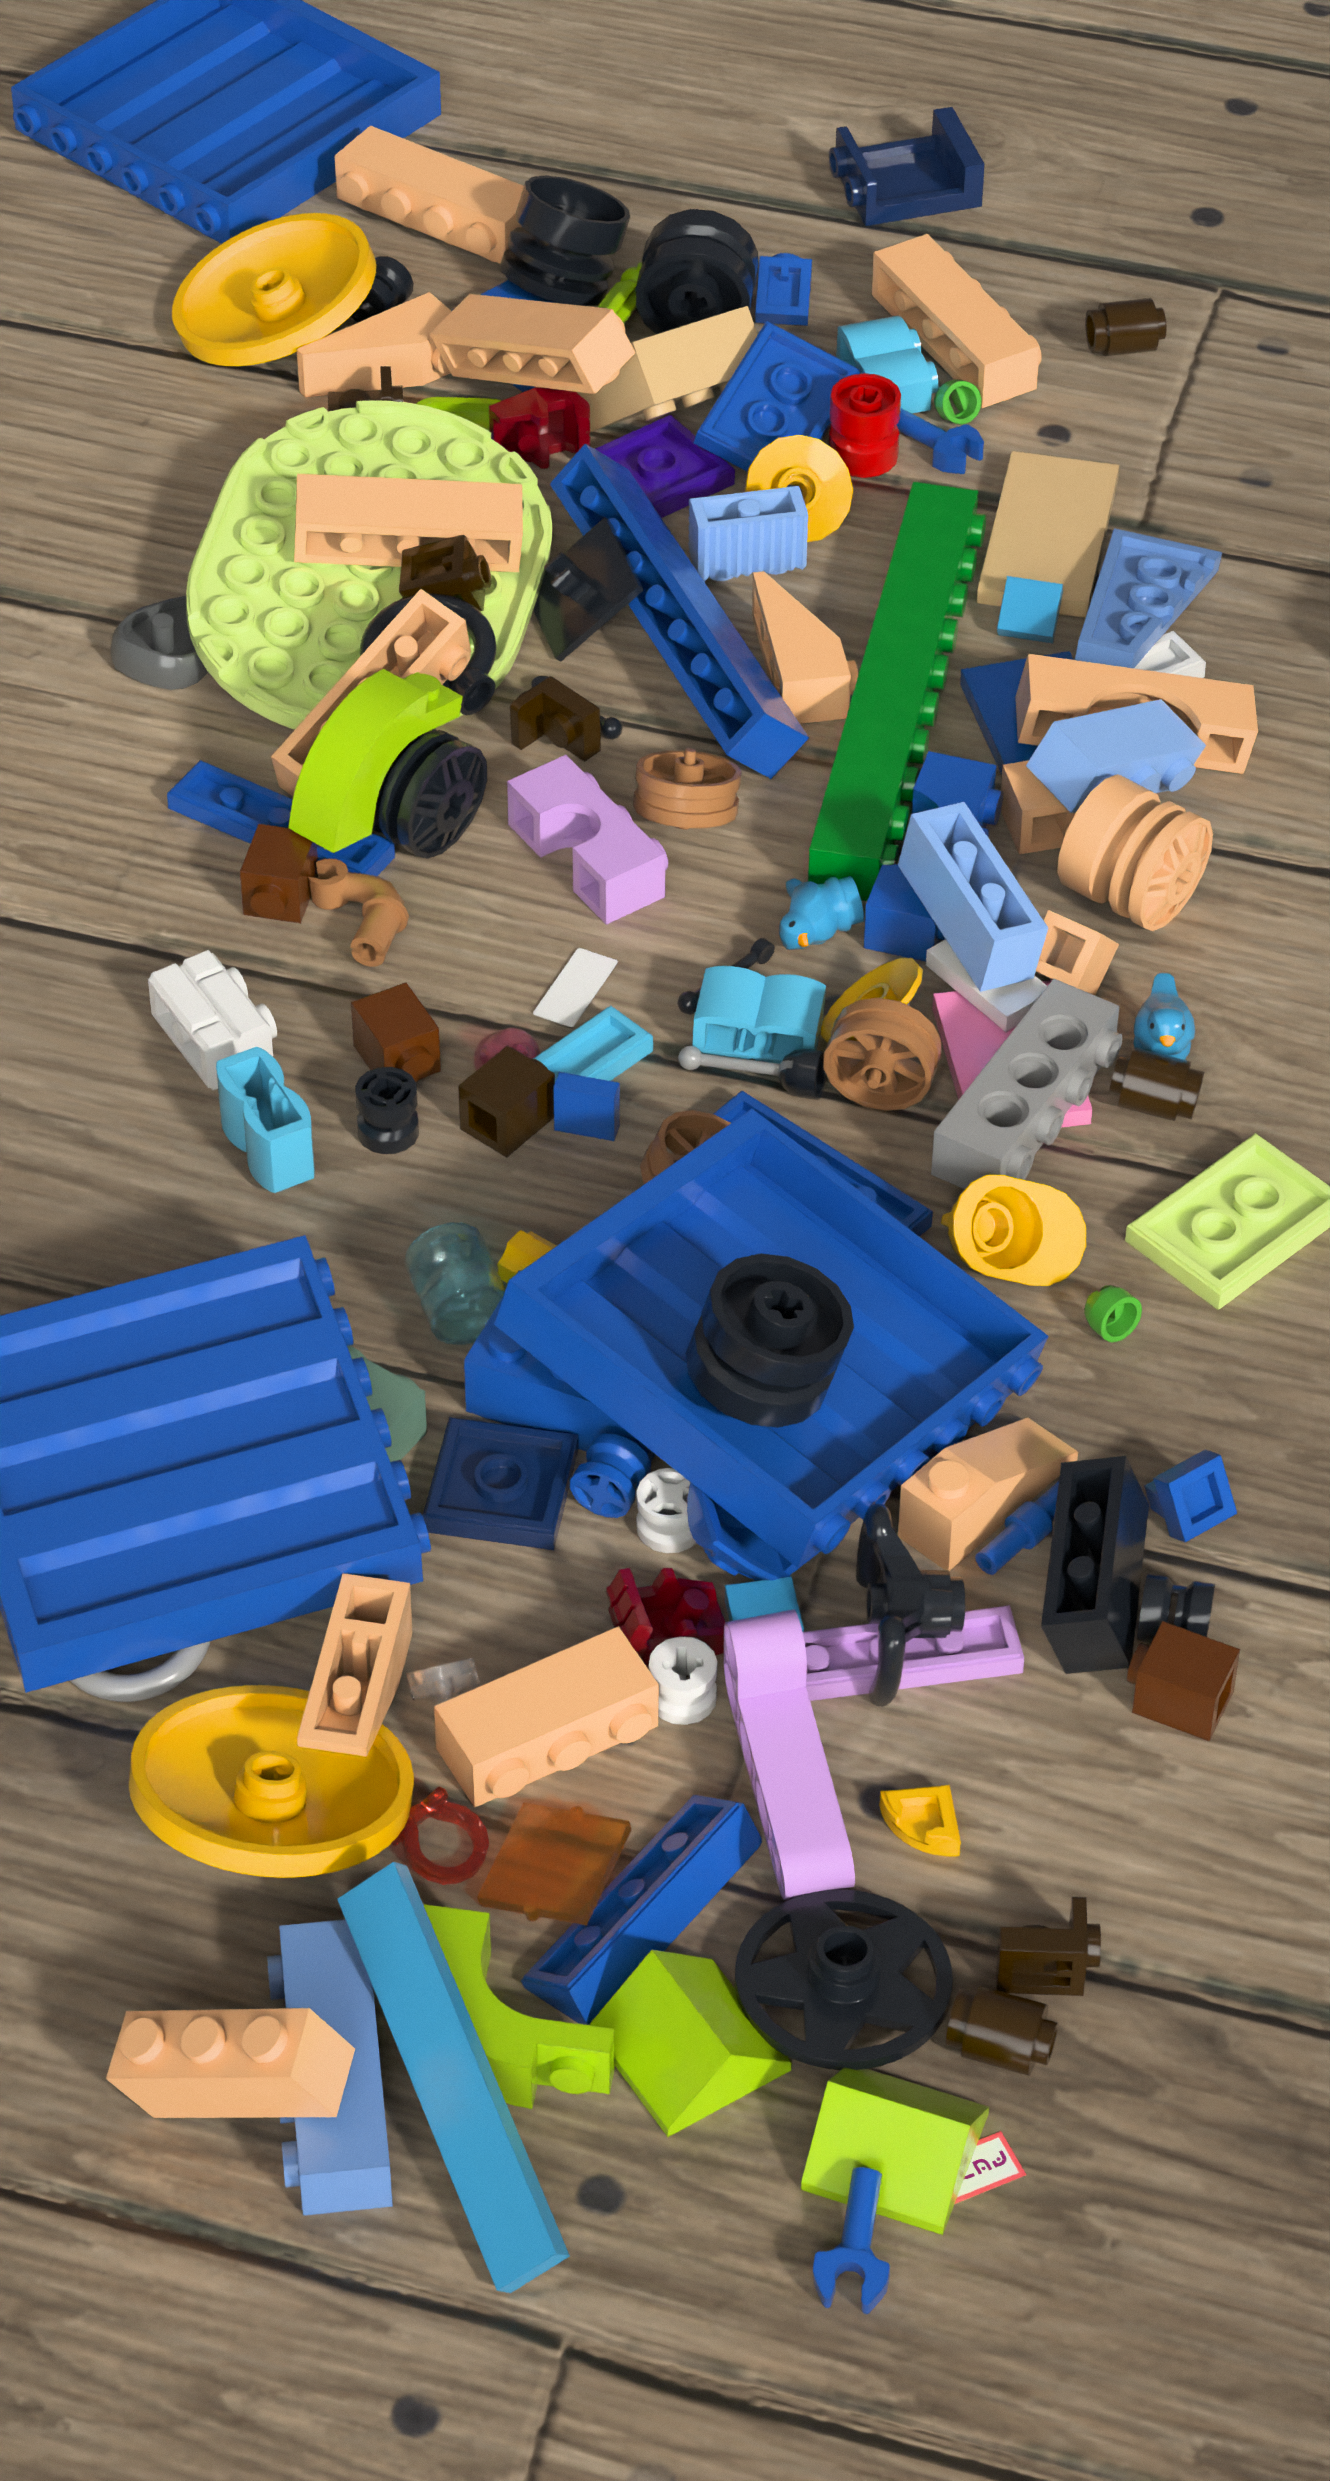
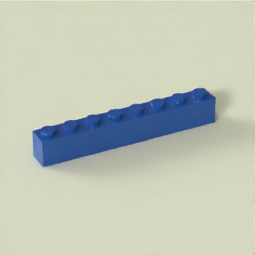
[550,444,809,779]

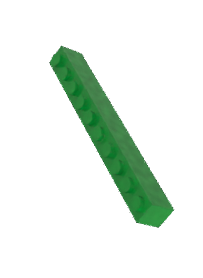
[808,482,986,901]

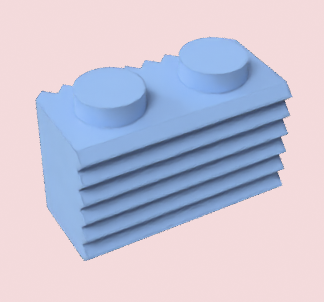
[688,486,808,582]

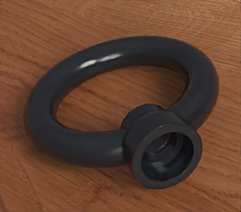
[360,593,497,715]

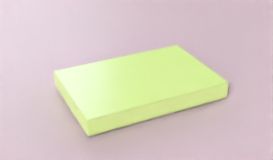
[1125,1133,1330,1310]

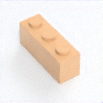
[434,1626,659,1807]
[106,2008,355,2118]

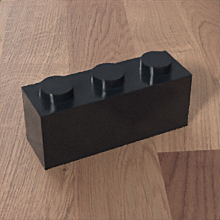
[1041,1456,1149,1674]

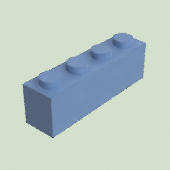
[267,1919,393,2216]

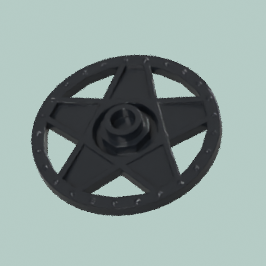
[735,1889,953,2070]

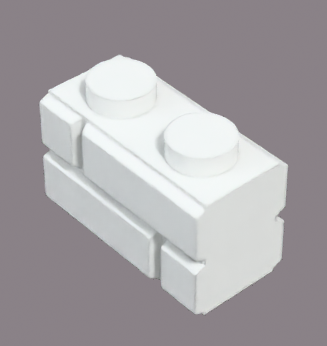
[148,950,277,1090]

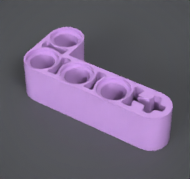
[724,1609,855,1900]

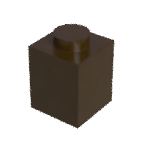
[458,1045,555,1158]

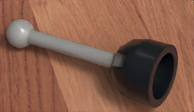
[678,1046,827,1100]

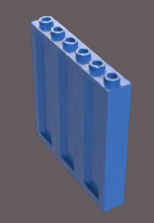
[11,0,441,244]
[494,1109,1049,1568]
[0,1235,431,1693]

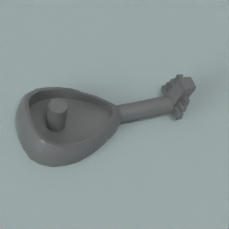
[110,596,208,690]

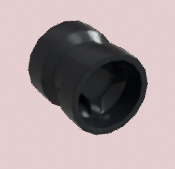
[350,256,414,323]
[355,1067,419,1155]
[1137,1573,1215,1643]

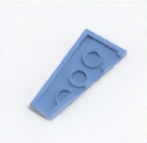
[1075,528,1222,668]

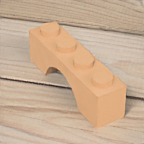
[1015,654,1258,774]

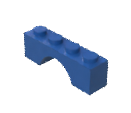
[864,751,1004,962]

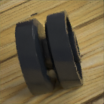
[636,209,758,334]
[686,1253,854,1428]

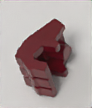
[488,387,591,469]
[606,1568,725,1669]

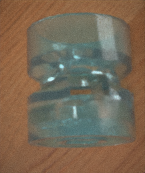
[405,1222,506,1345]

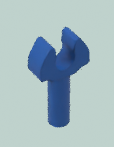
[897,408,984,474]
[813,2167,890,2314]

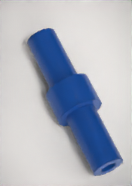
[975,1480,1059,1575]

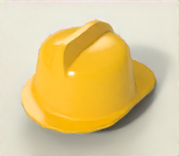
[941,1175,1086,1286]

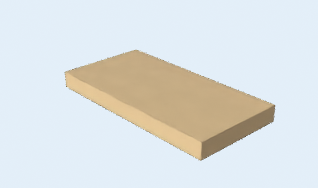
[977,451,1119,618]

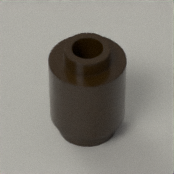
[1085,298,1167,356]
[1109,1047,1205,1121]
[945,1986,1058,2076]

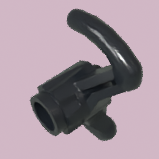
[856,1504,965,1707]

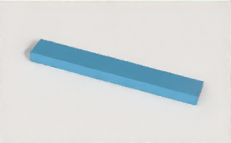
[337,1862,570,2293]

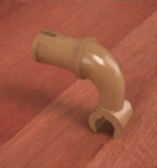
[308,859,409,967]

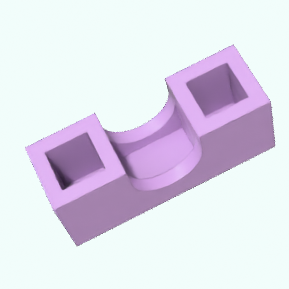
[507,755,668,925]

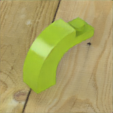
[288,669,463,853]
[423,1904,615,2109]

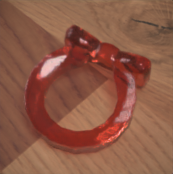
[391,1786,489,1885]

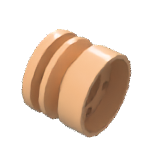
[1057,774,1213,931]

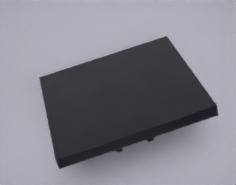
[533,517,644,662]

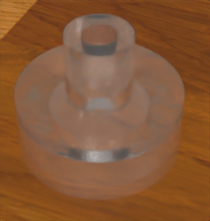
[406,1658,480,1706]

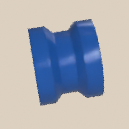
[570,1433,651,1518]

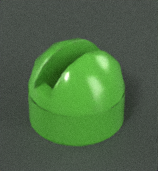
[934,379,981,424]
[1084,1285,1142,1342]

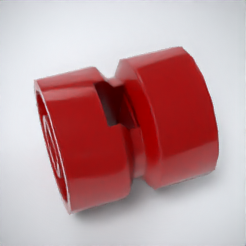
[829,373,901,478]

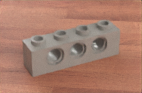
[931,979,1123,1189]

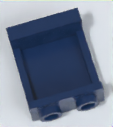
[829,107,985,226]

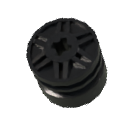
[501,175,630,306]
[372,728,487,859]

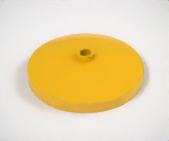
[172,213,376,366]
[129,1685,414,1878]

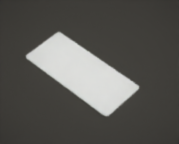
[533,948,618,1027]

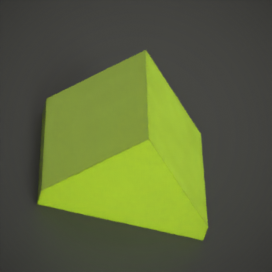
[590,1950,792,2137]
[801,2067,989,2235]

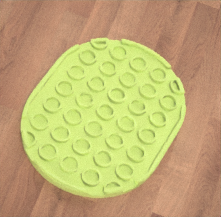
[186,401,552,729]

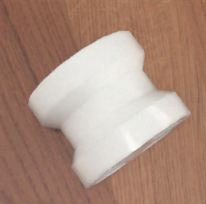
[636,1468,696,1553]
[649,1637,718,1725]

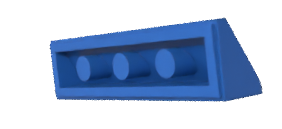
[521,1795,762,2025]

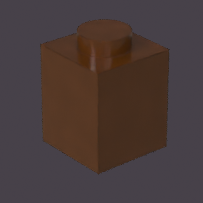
[240,824,318,924]
[351,982,441,1081]
[1127,1621,1240,1741]

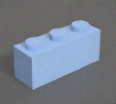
[1026,699,1206,813]
[898,802,1048,992]

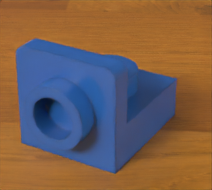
[755,253,812,326]

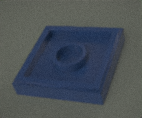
[423,1417,579,1550]

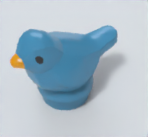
[779,876,864,950]
[1133,973,1195,1060]

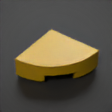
[879,1785,961,1857]

